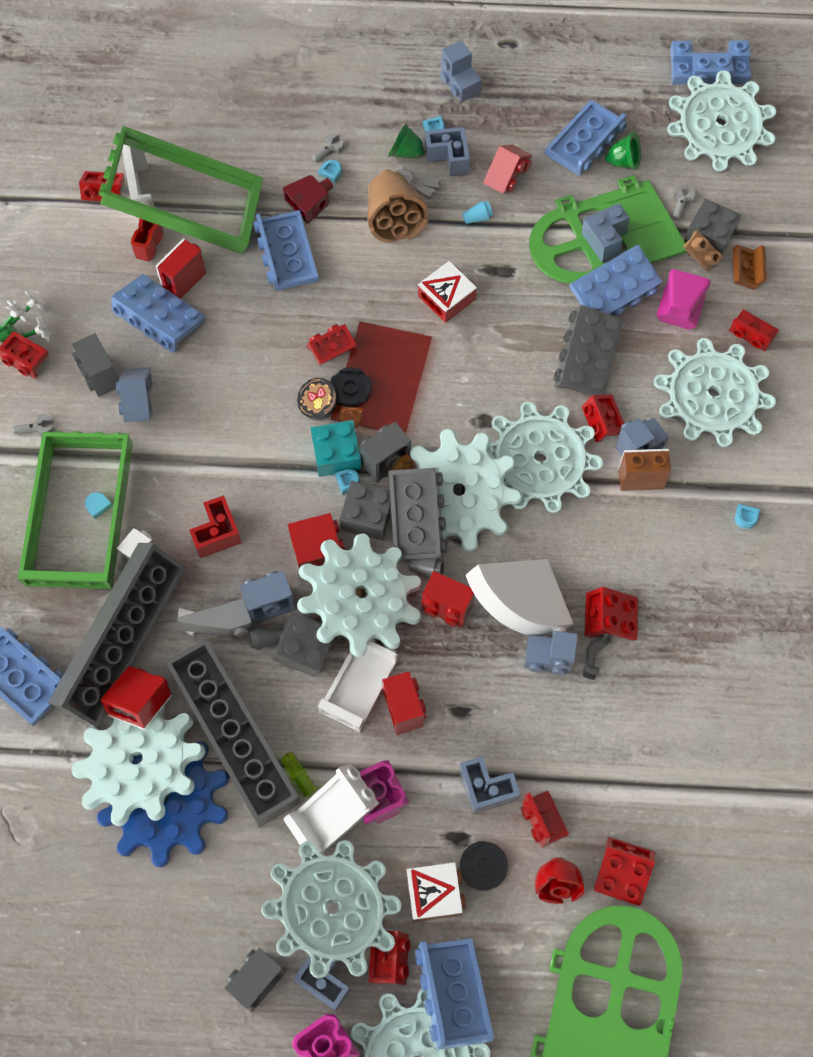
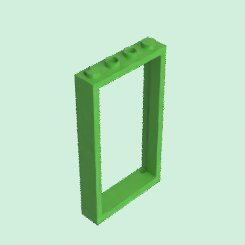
[99,126,263,254]
[18,430,133,589]

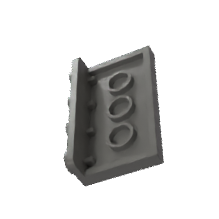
[553,305,623,396]
[389,467,447,559]

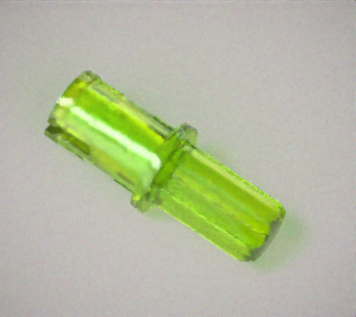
[281,752,318,798]

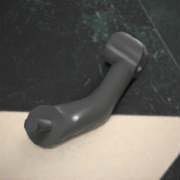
[583,633,611,680]

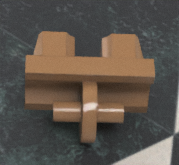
[683,231,722,271]

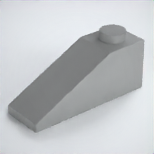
[177,598,252,637]

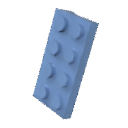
[544,100,627,176]
[253,210,319,291]
[569,245,662,317]
[112,274,205,353]
[0,626,63,727]
[415,938,494,1050]

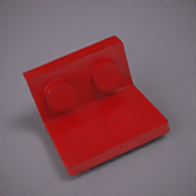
[584,587,638,641]
[520,791,569,848]
[594,836,655,906]

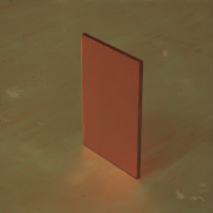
[331,321,432,434]

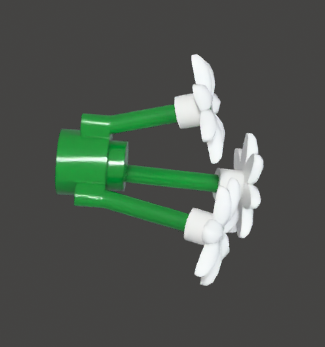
[0,291,51,343]

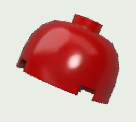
[535,857,585,904]

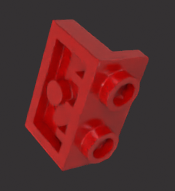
[79,171,125,201]
[729,309,779,352]
[307,324,357,366]
[0,331,49,379]
[582,394,624,442]
[368,931,411,985]

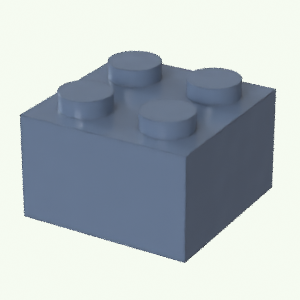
[240,571,296,625]

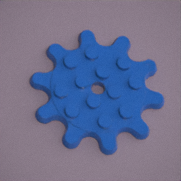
[96,741,229,868]

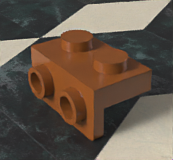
[732,244,767,290]

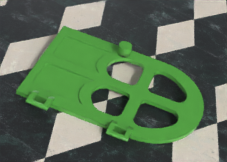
[529,175,687,284]
[530,906,682,1057]

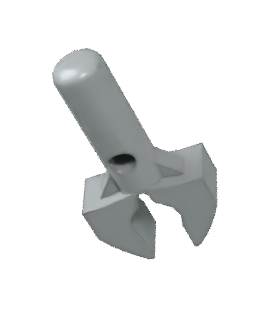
[312,134,344,162]
[673,184,695,219]
[12,414,55,438]

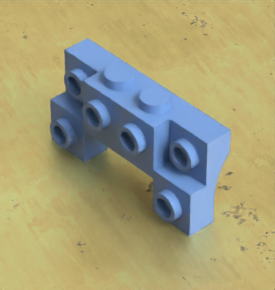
[670,40,751,85]

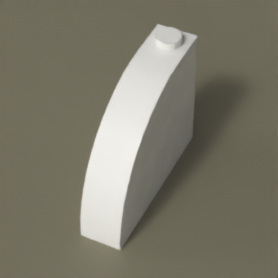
[466,559,573,636]

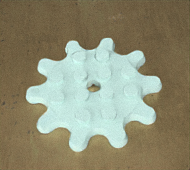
[667,70,776,172]
[654,338,776,447]
[487,402,603,514]
[410,429,522,552]
[297,534,421,657]
[72,705,205,826]
[261,840,401,978]
[351,989,490,1057]

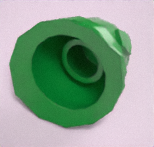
[388,124,425,159]
[605,131,641,170]

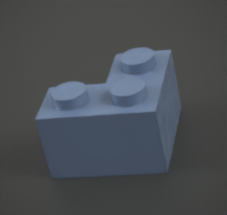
[440,40,482,102]
[425,127,470,176]
[582,203,630,263]
[116,367,153,422]
[616,417,669,456]
[524,631,577,676]
[459,756,521,815]
[293,955,350,1012]

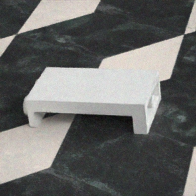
[122,144,155,223]
[318,639,398,733]
[283,764,379,854]

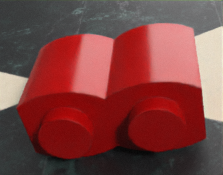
[131,218,164,262]

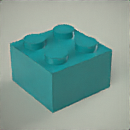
[310,420,361,477]

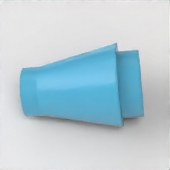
[462,201,493,224]

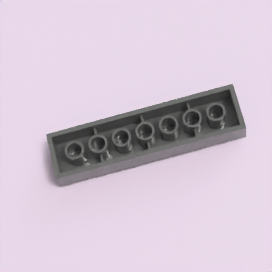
[48,543,186,728]
[165,639,301,828]

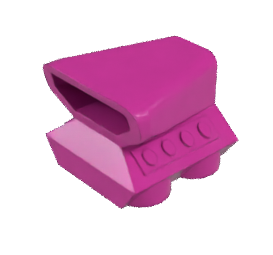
[656,269,711,330]
[359,760,409,824]
[292,1014,359,1057]

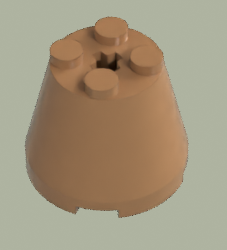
[367,169,428,243]

